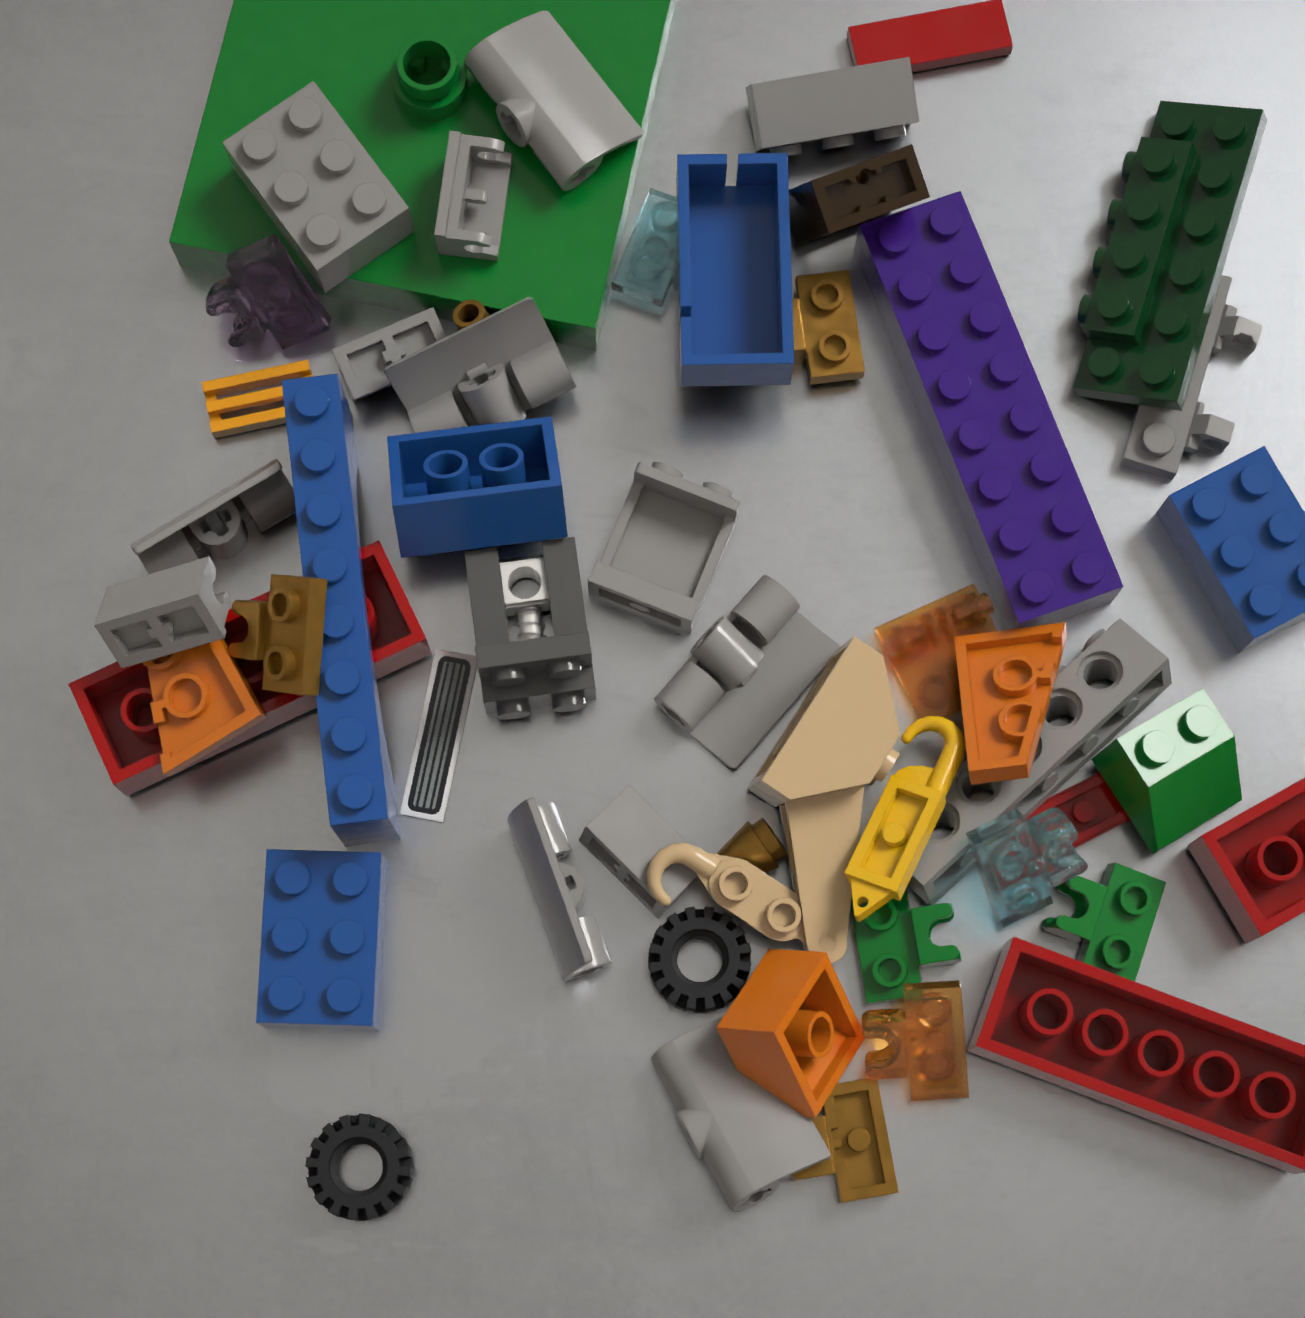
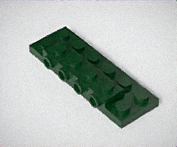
[1073,101,1267,411]

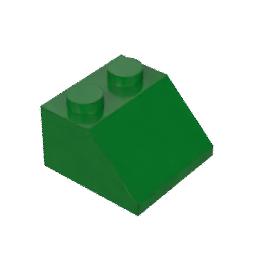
[1091,688,1242,854]

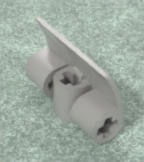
[464,10,644,191]
[384,297,577,433]
[130,459,296,574]
[654,575,840,768]
[507,797,613,981]
[651,1017,831,1212]

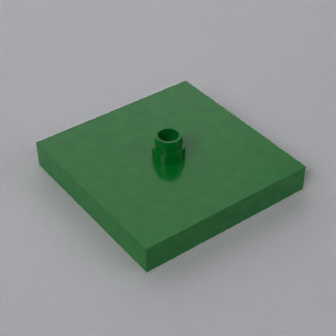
[169,0,676,350]

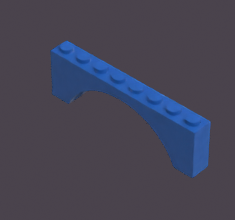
[282,373,401,847]

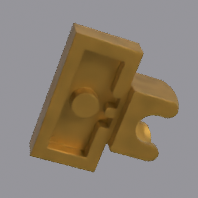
[792,270,865,385]
[228,574,327,695]
[790,1077,899,1203]

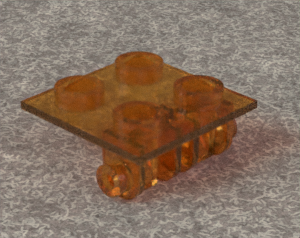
[874,584,997,719]

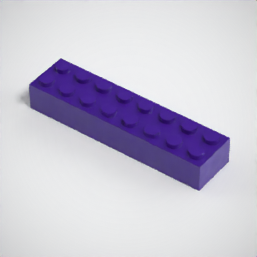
[854,191,1124,630]

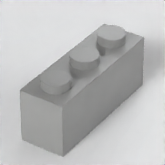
[746,57,919,156]

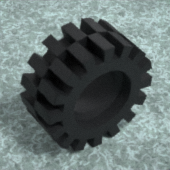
[648,906,752,1013]
[305,1113,414,1221]

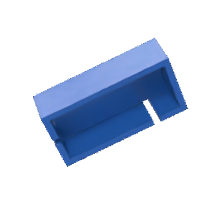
[676,153,794,387]

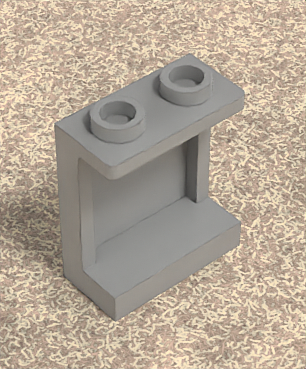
[588,462,741,634]

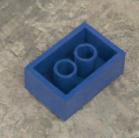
[387,416,568,558]
[1156,446,1305,654]
[256,849,388,1031]

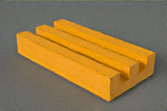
[201,359,312,439]

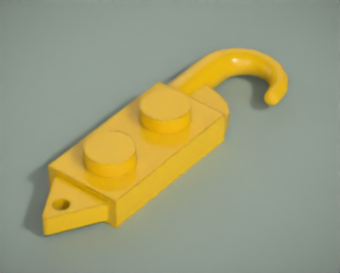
[844,716,966,922]

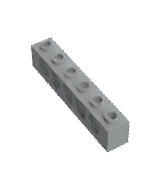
[908,618,1172,905]

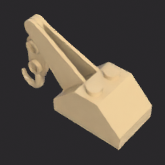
[647,636,901,964]

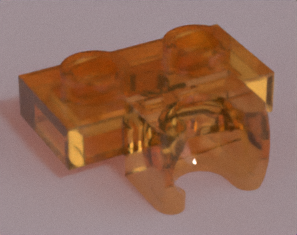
[862,980,969,1101]

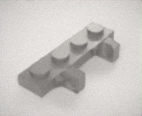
[1120,275,1263,480]

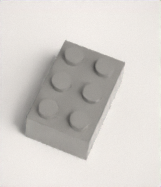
[222,81,415,293]

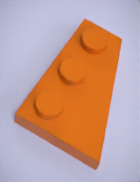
[954,622,1067,785]
[143,639,267,777]

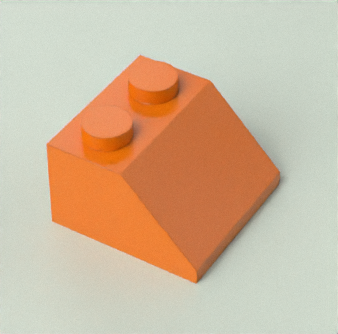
[716,949,866,1118]

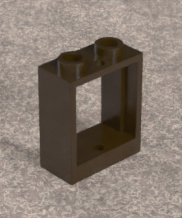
[789,144,930,245]

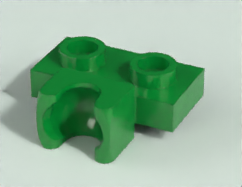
[1042,862,1166,981]
[851,888,962,1005]

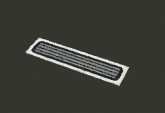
[400,648,477,823]

